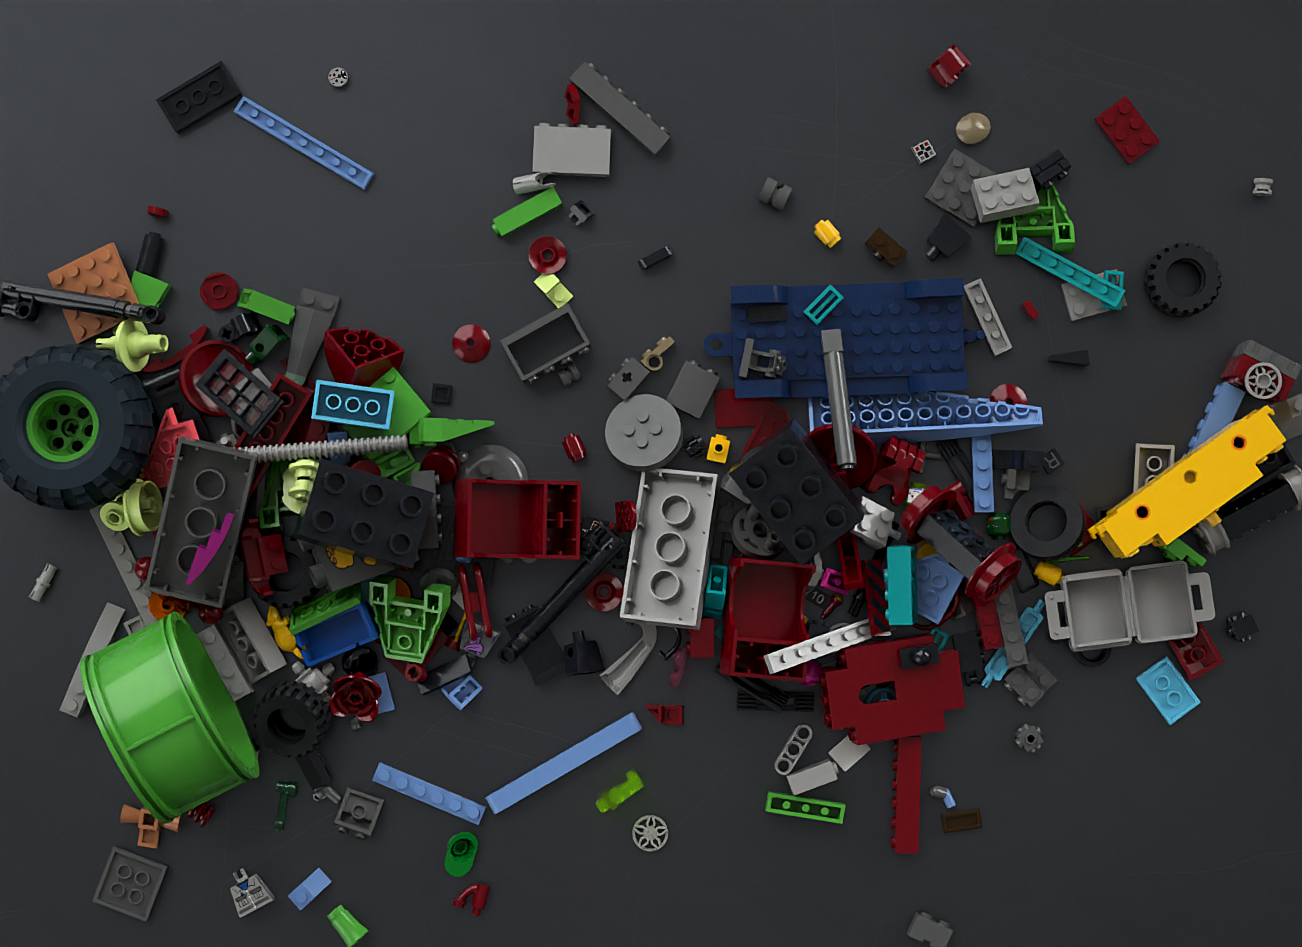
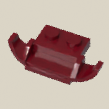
[240,518,288,596]

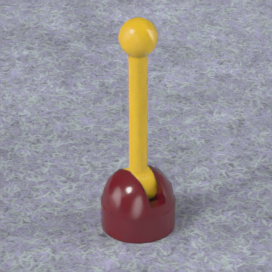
[445,609,466,652]

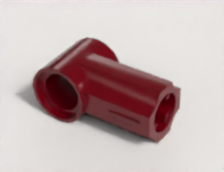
[942,480,976,521]

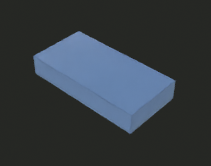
[368,672,395,714]

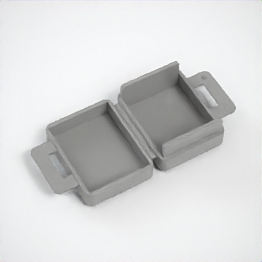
[1045,561,1215,652]

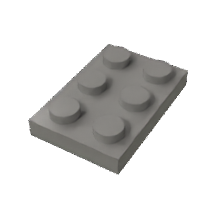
[1061,269,1127,321]

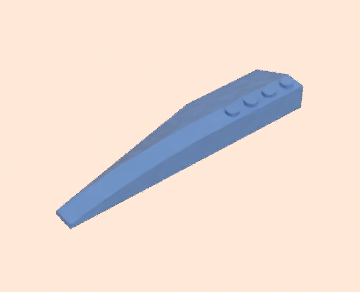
[808,391,1043,444]

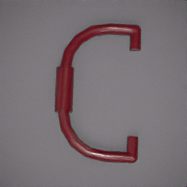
[913,591,960,630]

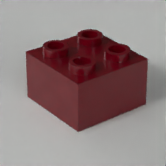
[686,618,714,658]

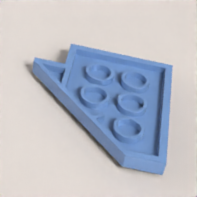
[883,553,964,624]

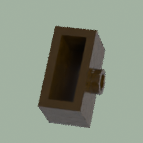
[865,227,907,268]

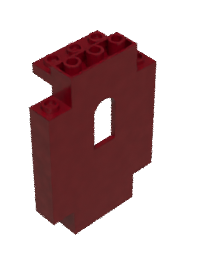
[818,633,965,745]

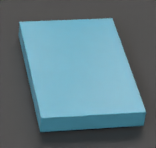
[1135,656,1201,725]

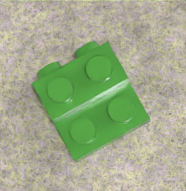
[1158,538,1207,567]

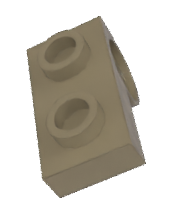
[641,337,675,372]

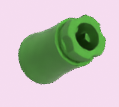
[327,905,369,947]

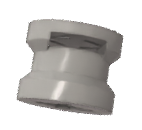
[1252,178,1273,196]

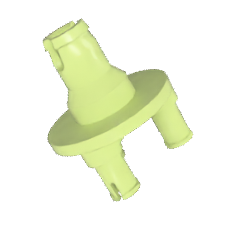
[96,318,169,372]

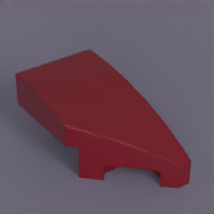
[564,83,580,126]
[646,705,684,725]

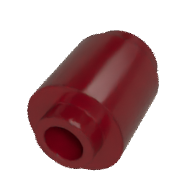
[562,433,587,463]

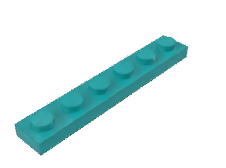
[1015,237,1126,308]

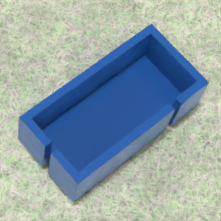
[294,601,380,667]

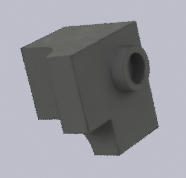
[1001,469,1030,499]

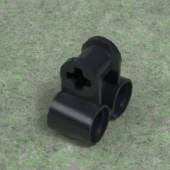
[219,312,262,343]

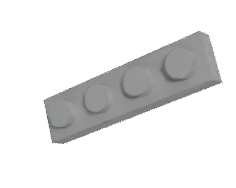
[964,278,1012,356]

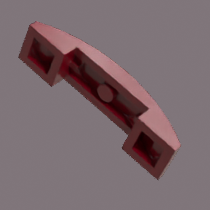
[142,324,210,374]

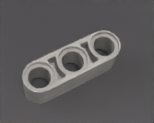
[774,724,813,775]

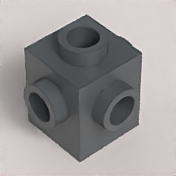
[1014,724,1044,752]

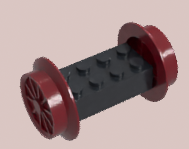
[900,486,1022,602]

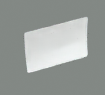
[829,736,870,771]

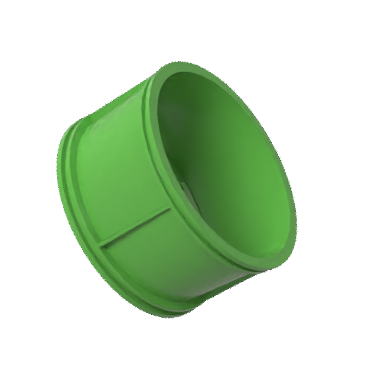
[80,611,259,824]

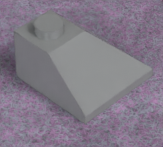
[1268,393,1302,440]

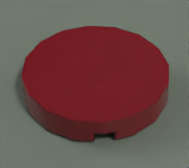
[200,272,239,311]

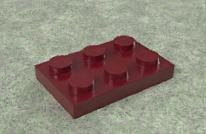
[1094,96,1160,165]

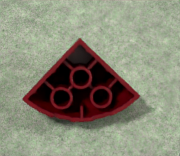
[324,327,404,387]

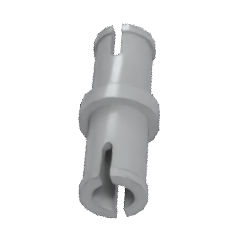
[28,563,58,603]

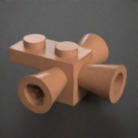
[120,804,182,848]

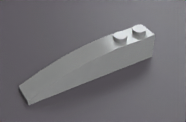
[60,602,126,717]

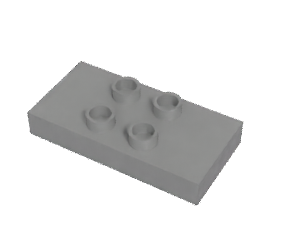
[620,468,722,630]

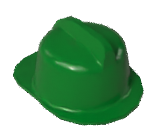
[444,832,478,877]

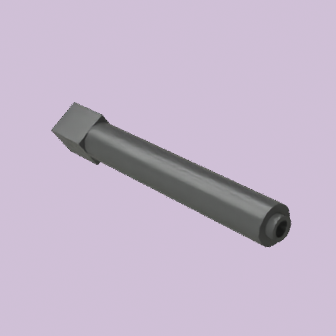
[820,329,857,471]

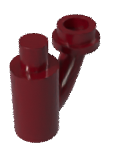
[452,883,490,916]

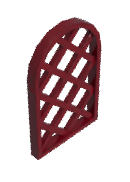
[615,500,637,533]

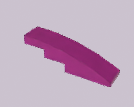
[186,513,235,585]

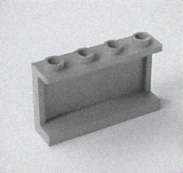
[532,123,611,177]

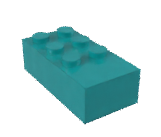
[885,545,918,625]

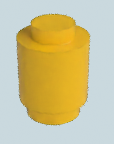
[814,219,841,248]
[1034,561,1064,586]

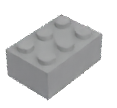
[970,168,1039,223]

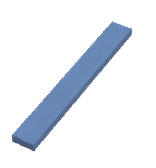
[233,96,374,191]

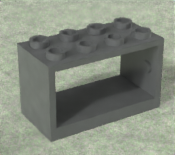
[500,303,591,385]

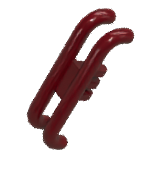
[457,562,493,641]

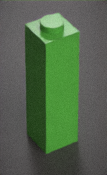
[492,187,563,238]

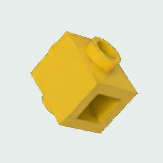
[706,434,730,464]

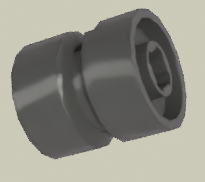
[758,177,793,210]

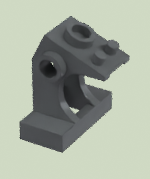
[739,338,787,379]

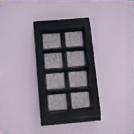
[195,349,285,438]

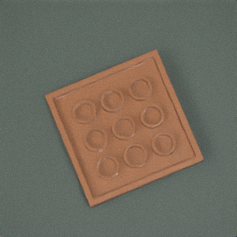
[47,243,140,344]

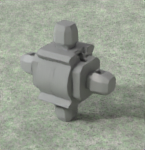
[292,661,336,706]

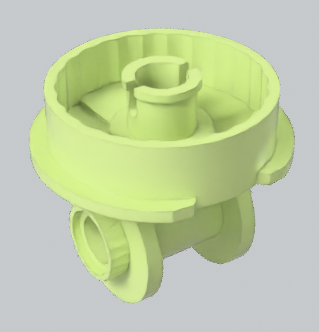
[282,459,318,514]
[100,478,164,536]

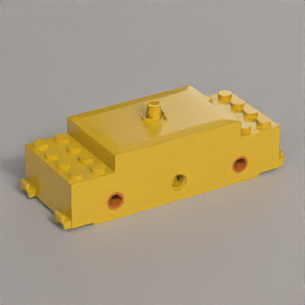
[1088,405,1286,559]

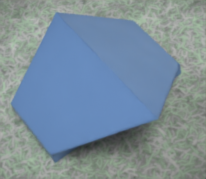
[440,675,483,710]

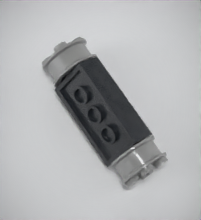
[1191,465,1302,557]

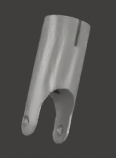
[513,170,556,195]

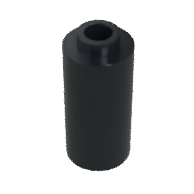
[135,231,164,276]

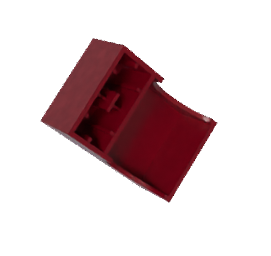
[454,478,581,559]
[719,557,816,682]

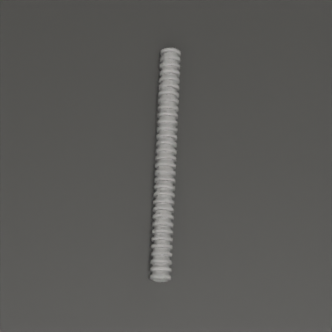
[233,434,408,463]

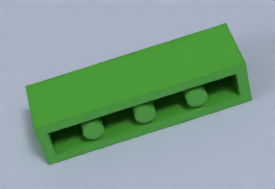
[765,791,846,824]

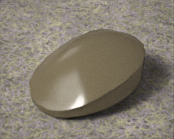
[956,113,991,145]

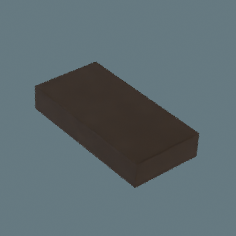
[941,808,982,833]

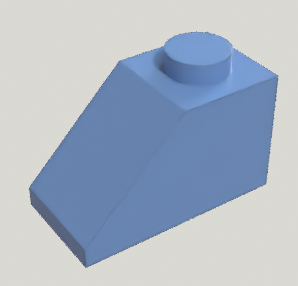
[288,868,332,910]

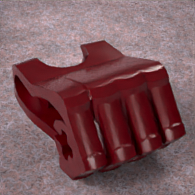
[865,436,925,506]

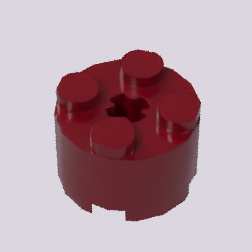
[926,43,971,88]

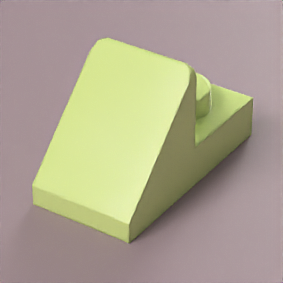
[534,274,573,308]

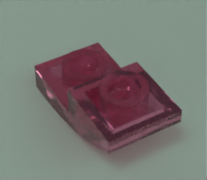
[668,647,687,688]

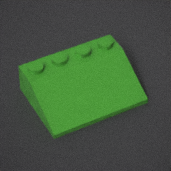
[341,367,432,461]

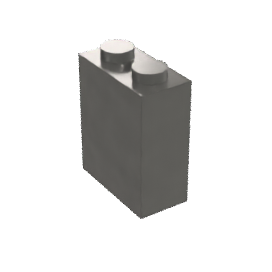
[666,360,720,420]

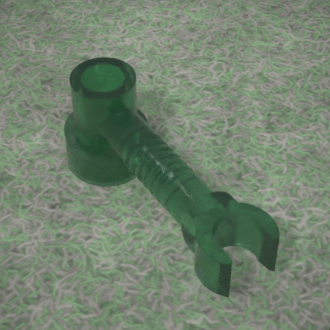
[274,781,298,831]

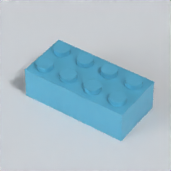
[311,380,395,431]

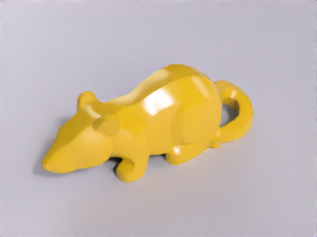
[266,606,307,659]

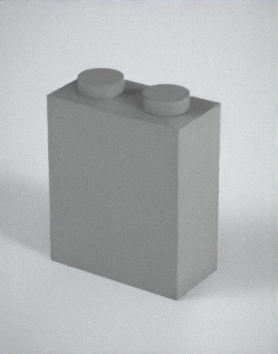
[786,759,839,795]

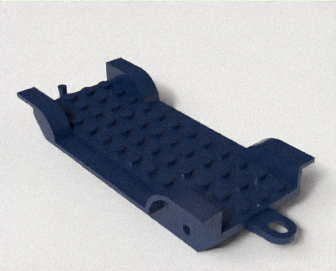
[703,278,985,398]

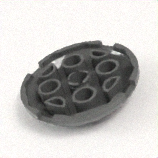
[452,445,528,497]

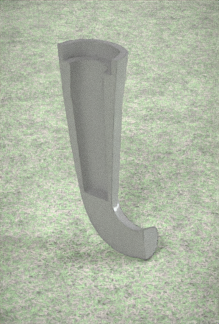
[599,623,657,695]

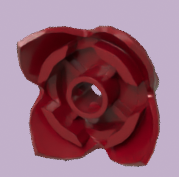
[329,672,382,722]

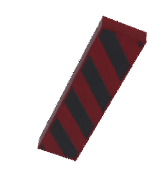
[861,560,891,637]

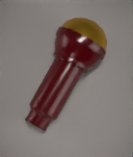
[821,593,844,619]

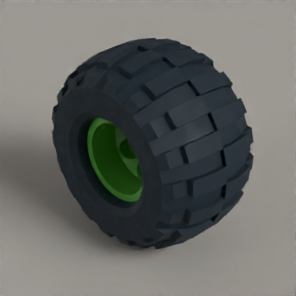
[0,344,156,511]

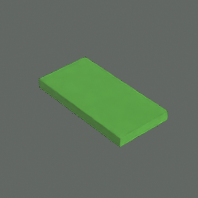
[289,582,361,635]

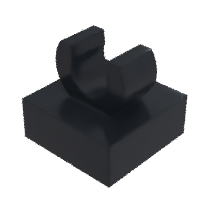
[568,200,595,225]

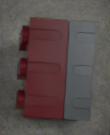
[1221,339,1302,404]

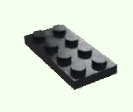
[156,61,242,133]

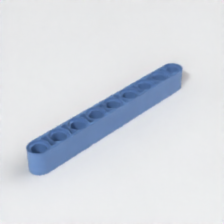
[485,712,643,815]

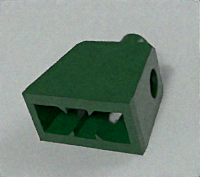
[246,324,290,365]

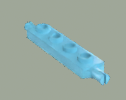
[981,599,1046,688]

